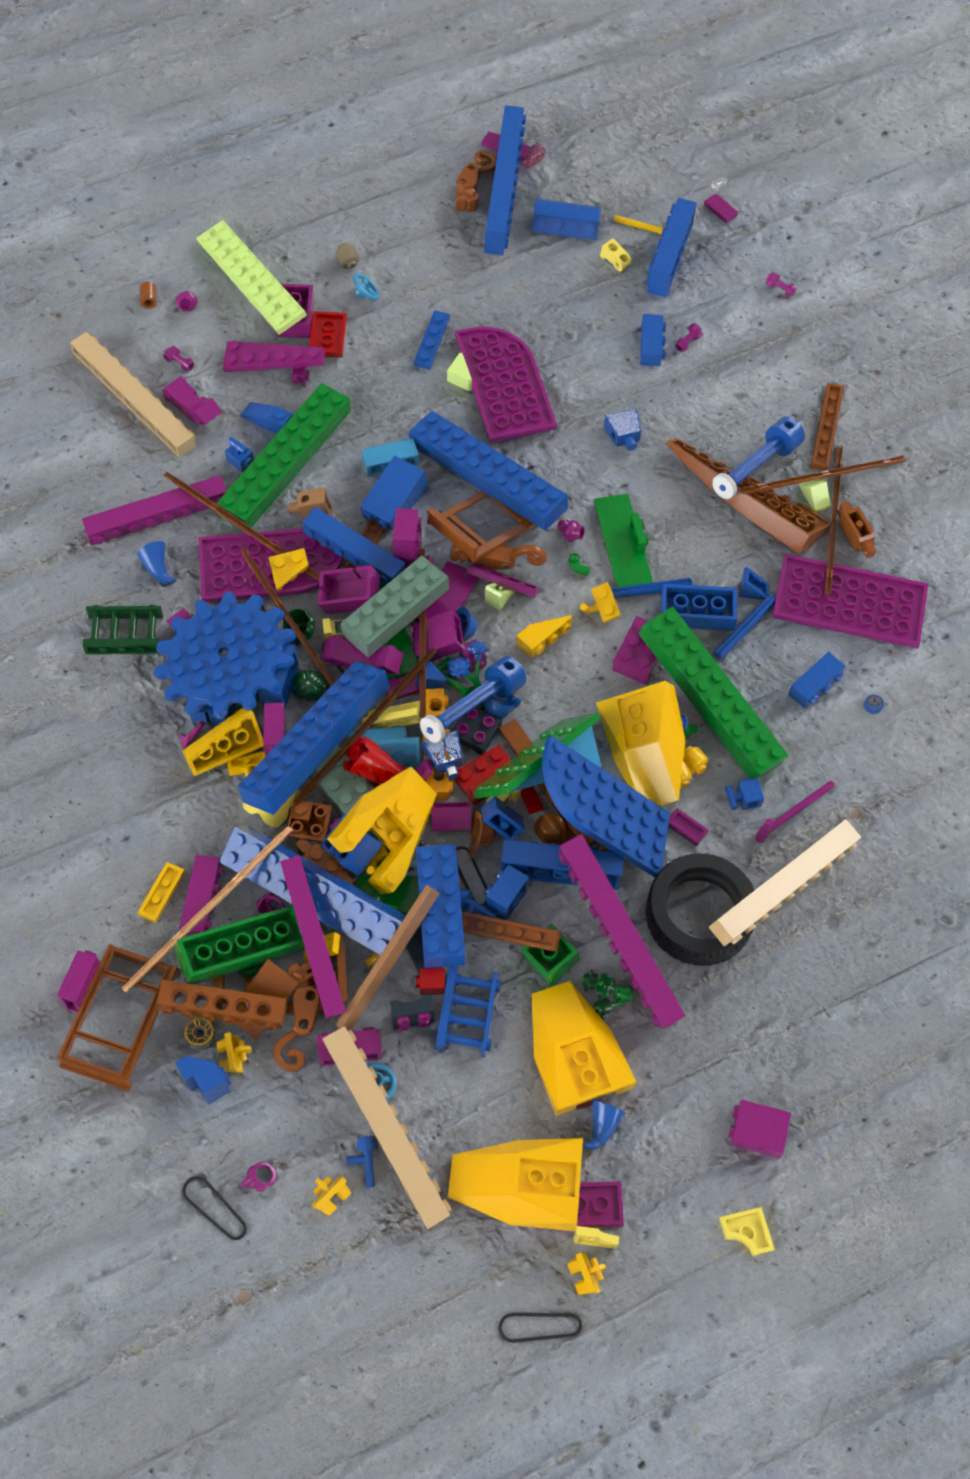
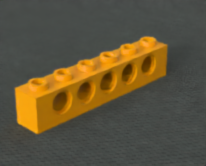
[423,688,453,800]

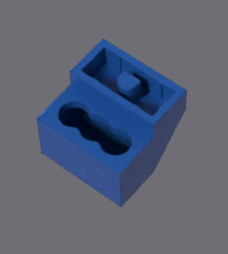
[320,813,383,876]
[175,1056,231,1105]

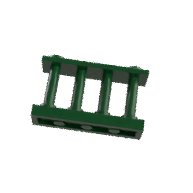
[82,605,164,655]

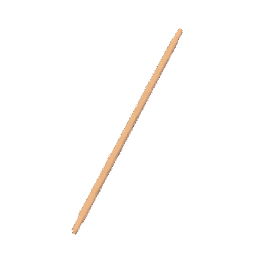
[122,826,292,992]

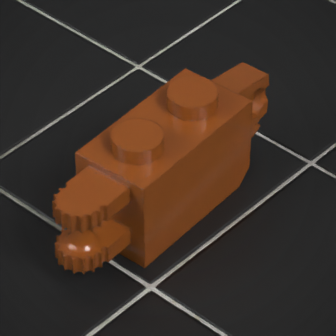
[838,501,876,559]
[296,839,354,886]

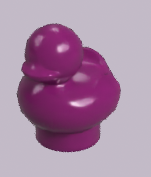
[175,291,198,311]
[557,519,585,542]

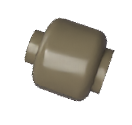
[336,242,360,269]

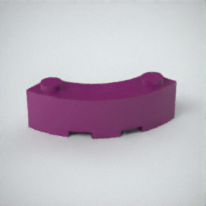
[162,375,222,425]
[321,635,403,675]

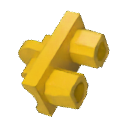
[216,1032,252,1074]
[311,1176,351,1216]
[567,1252,607,1295]

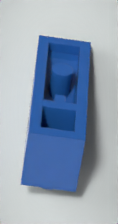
[241,402,293,434]

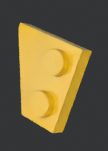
[269,548,309,592]

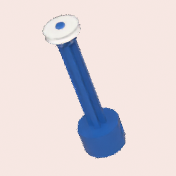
[712,417,805,499]
[420,656,526,743]

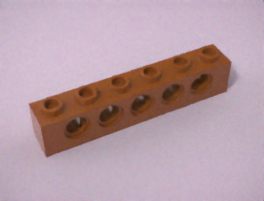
[156,980,287,1030]

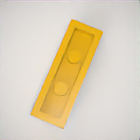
[137,862,185,923]

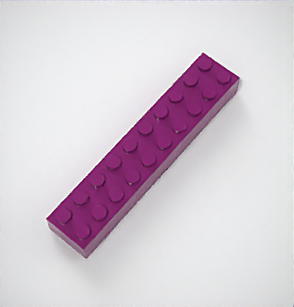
[558,834,686,1029]

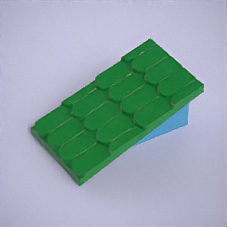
[473,712,601,799]

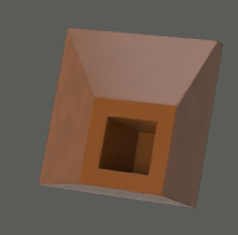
[286,800,332,843]

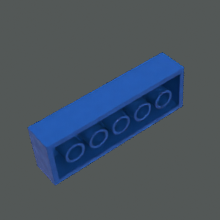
[646,198,697,297]
[501,839,624,890]
[416,844,465,968]

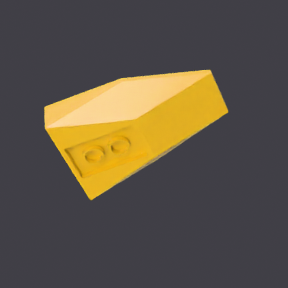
[596,681,685,806]
[531,981,637,1116]
[448,1138,583,1231]

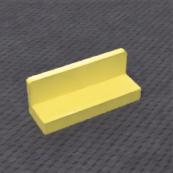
[362,701,420,730]

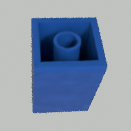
[360,455,428,531]

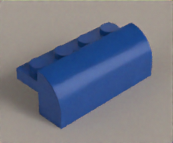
[532,198,601,240]

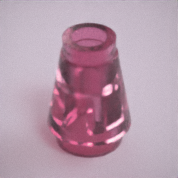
[523,143,546,168]

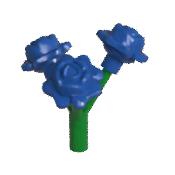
[446,641,489,688]

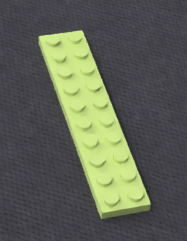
[196,220,307,335]

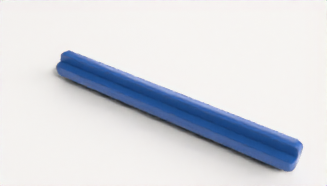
[611,578,692,599]
[714,594,776,659]

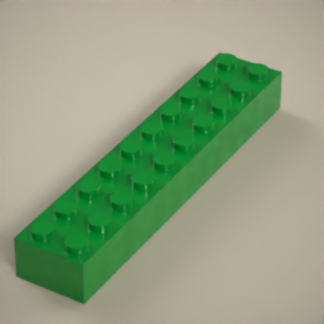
[216,383,351,528]
[638,607,789,779]

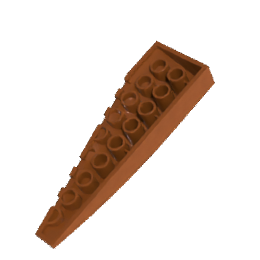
[666,438,830,554]

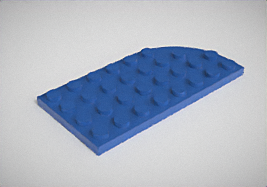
[542,736,670,878]

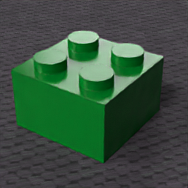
[521,923,581,986]

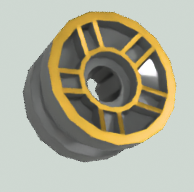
[185,1018,216,1050]

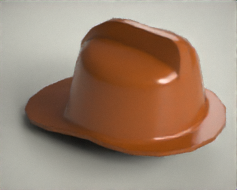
[469,811,496,857]
[534,813,574,845]

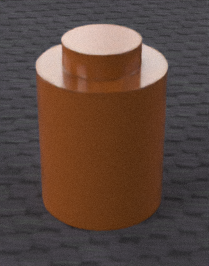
[139,281,157,309]

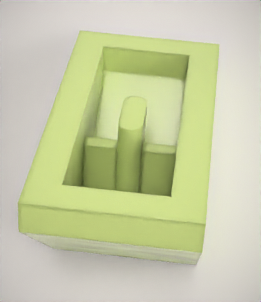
[447,353,472,391]
[799,479,831,512]
[485,583,515,611]

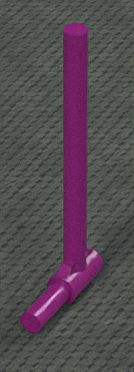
[755,781,835,843]

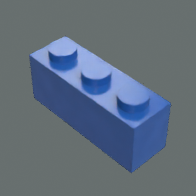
[640,314,666,366]
[788,652,845,708]

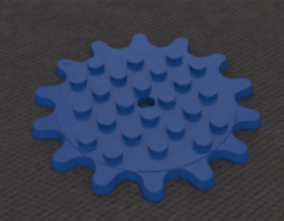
[154,592,296,719]

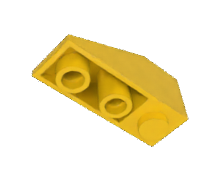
[516,615,572,659]

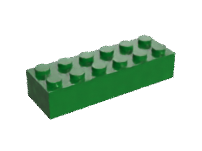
[174,905,305,984]

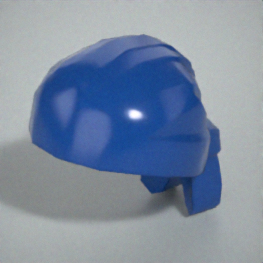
[484,694,521,719]

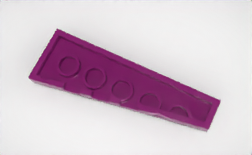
[223,341,325,372]

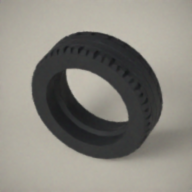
[645,853,757,966]

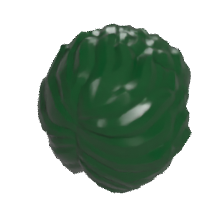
[283,608,315,644]
[291,670,328,701]

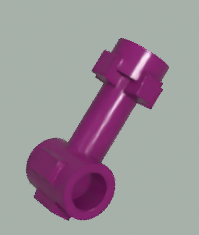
[765,271,797,297]
[675,323,703,352]
[163,346,194,371]

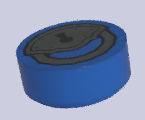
[864,694,884,714]

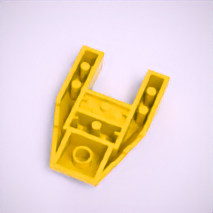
[327,767,437,894]

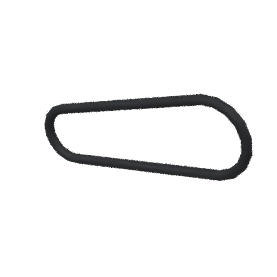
[182,1176,247,1240]
[499,1313,582,1343]

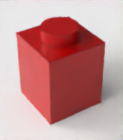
[416,968,445,995]

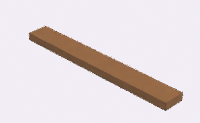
[336,885,440,1030]

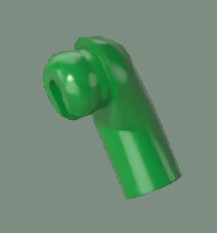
[568,553,591,576]

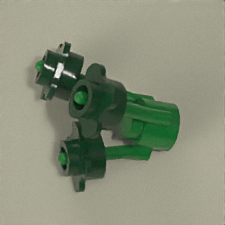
[582,969,633,1019]

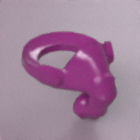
[180,720,205,749]
[256,892,286,913]
[241,1162,277,1192]

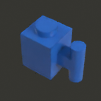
[225,437,254,472]
[725,778,764,810]

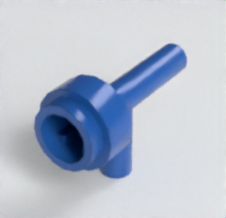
[460,888,497,918]
[346,1136,378,1188]

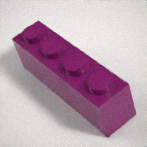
[179,854,224,937]

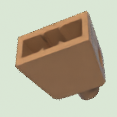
[289,487,333,520]

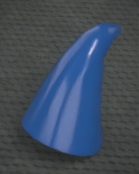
[137,541,177,584]
[582,1099,625,1151]

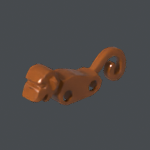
[455,151,497,212]
[449,535,547,570]
[273,962,321,1072]

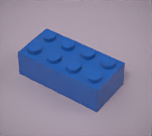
[660,583,737,631]

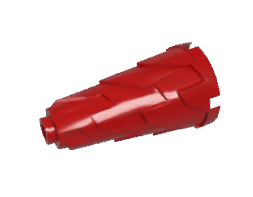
[343,736,406,784]

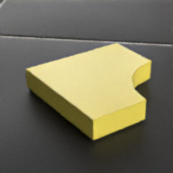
[719,1207,775,1256]
[573,1226,619,1249]

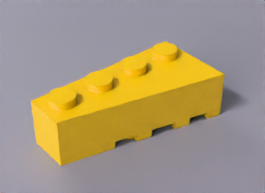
[182,708,263,776]

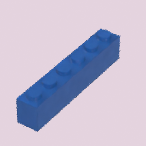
[302,507,405,585]

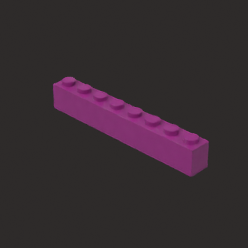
[82,475,227,546]

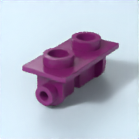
[291,367,310,387]

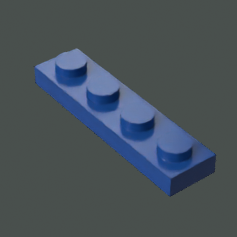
[414,310,450,370]

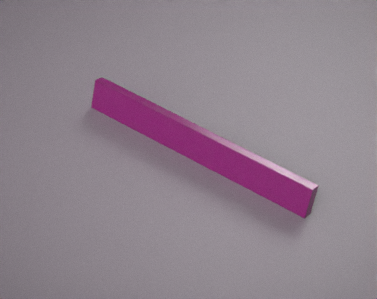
[280,856,346,1019]

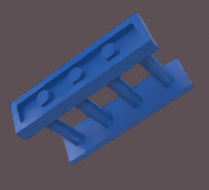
[436,966,501,1058]

